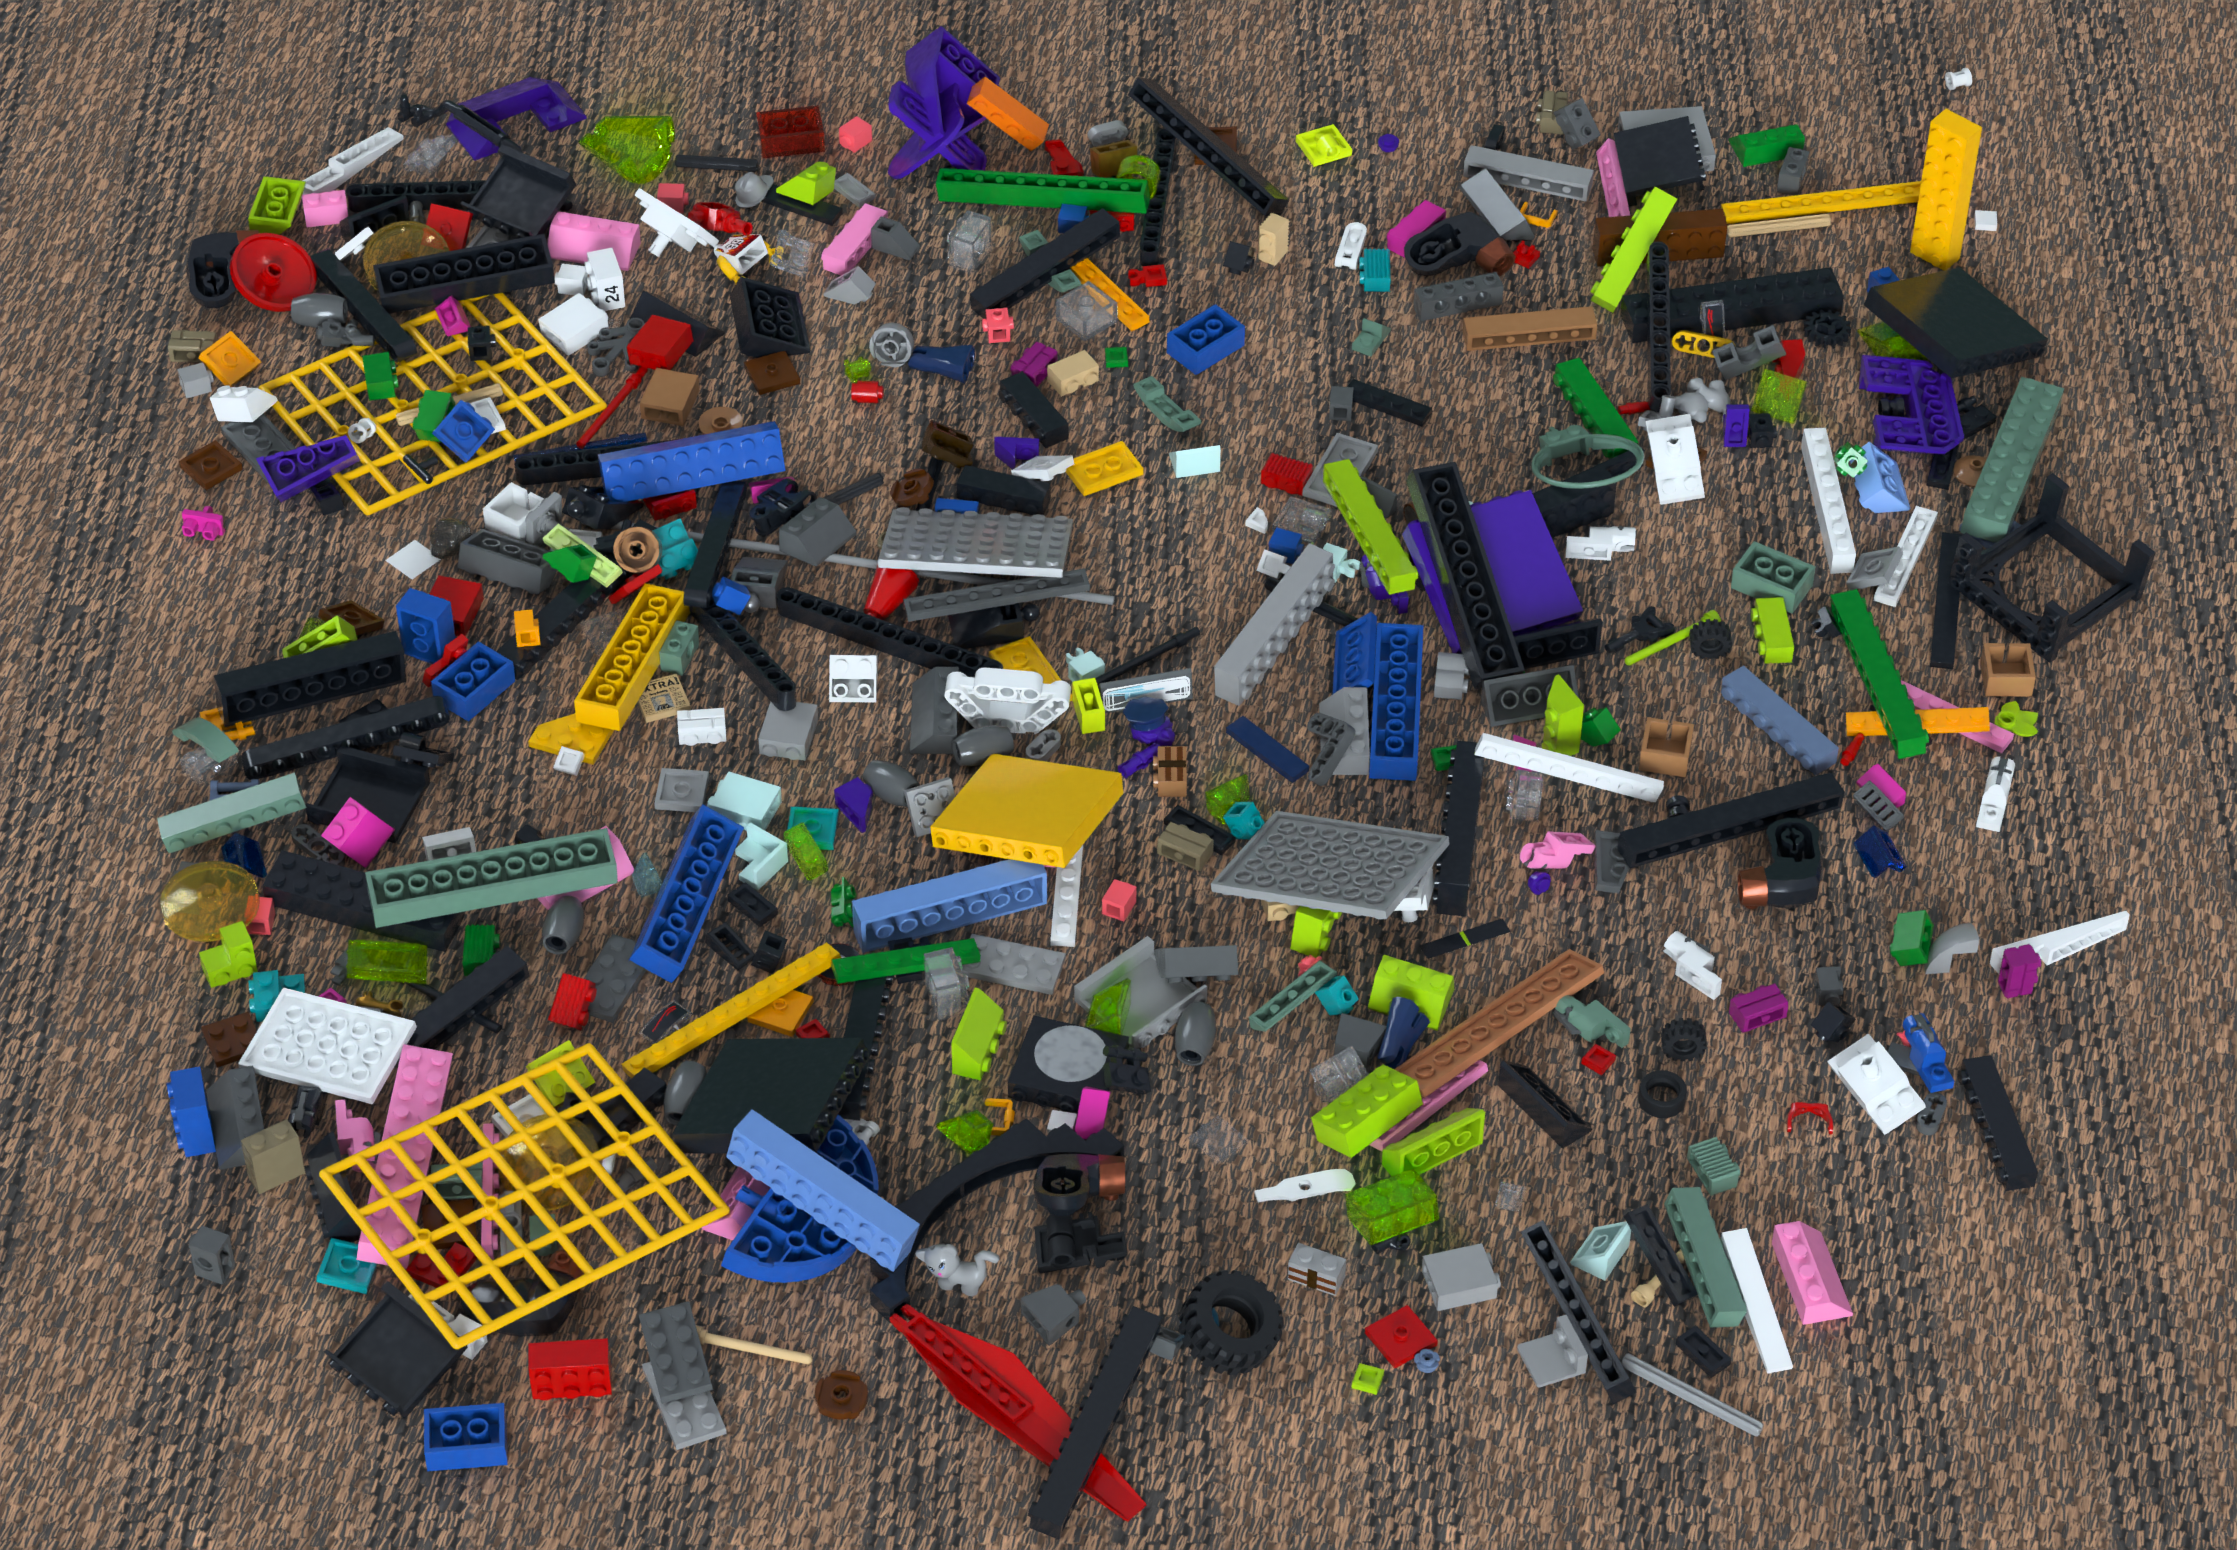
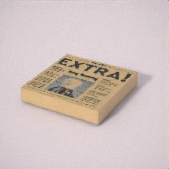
[637,674,691,723]

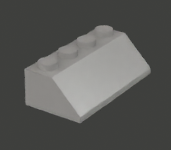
[1319,687,1370,775]

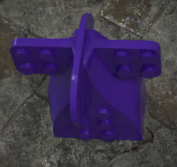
[888,26,1000,179]

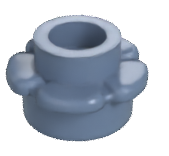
[1414,1349,1440,1373]

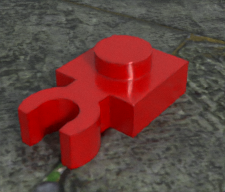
[1128,264,1167,287]

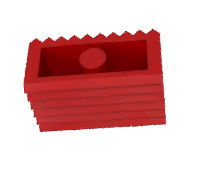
[1261,453,1313,496]
[548,973,597,1031]

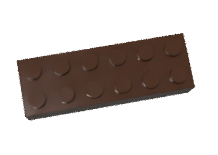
[1592,209,1728,267]

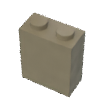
[241,1119,305,1194]

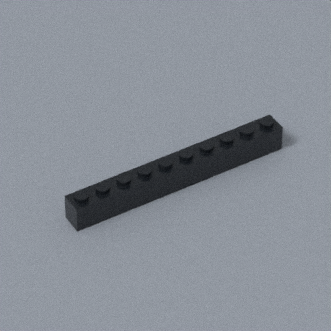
[1128,77,1289,216]
[496,519,657,680]
[1617,772,1845,868]
[1028,1306,1162,1540]

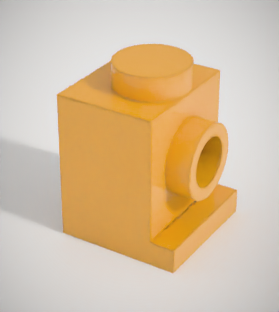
[514,609,541,647]

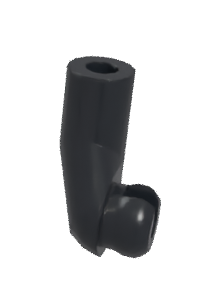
[1371,1232,1411,1254]

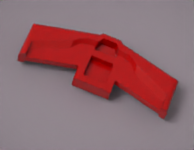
[1045,139,1084,176]

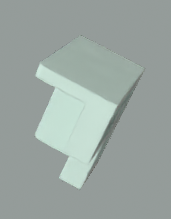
[735,823,788,891]

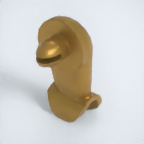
[356,991,403,1018]

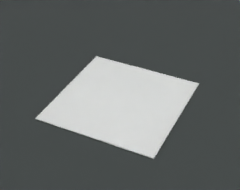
[385,540,441,579]

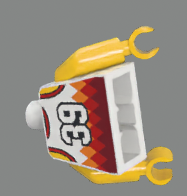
[714,234,782,285]

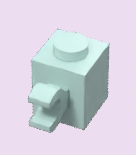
[1323,543,1360,583]
[1066,648,1106,681]

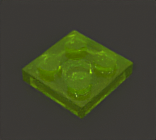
[1751,369,1807,424]

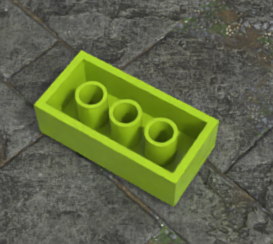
[1311,1064,1423,1158]

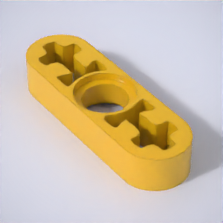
[1672,330,1735,358]

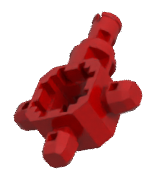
[688,202,753,236]

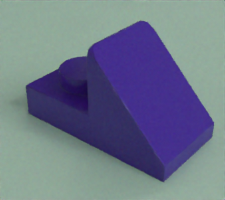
[1723,404,1750,447]
[994,437,1039,470]

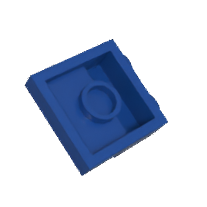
[432,400,495,463]

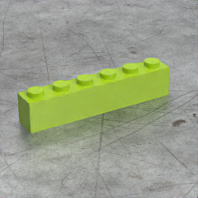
[1590,187,1677,313]

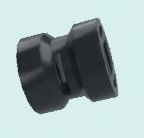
[1878,397,1905,417]
[1666,795,1690,818]

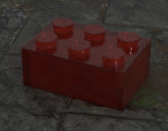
[756,105,825,159]

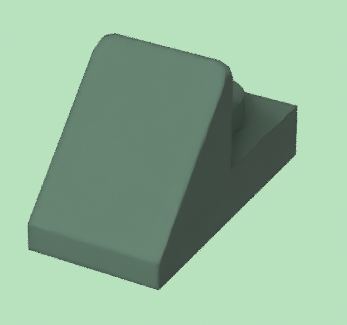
[1352,318,1391,357]

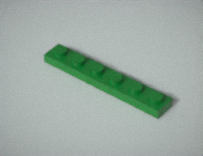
[831,938,981,984]

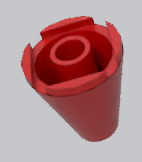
[863,565,919,620]

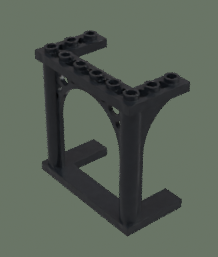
[1948,473,2156,663]

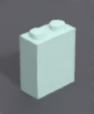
[707,772,782,831]

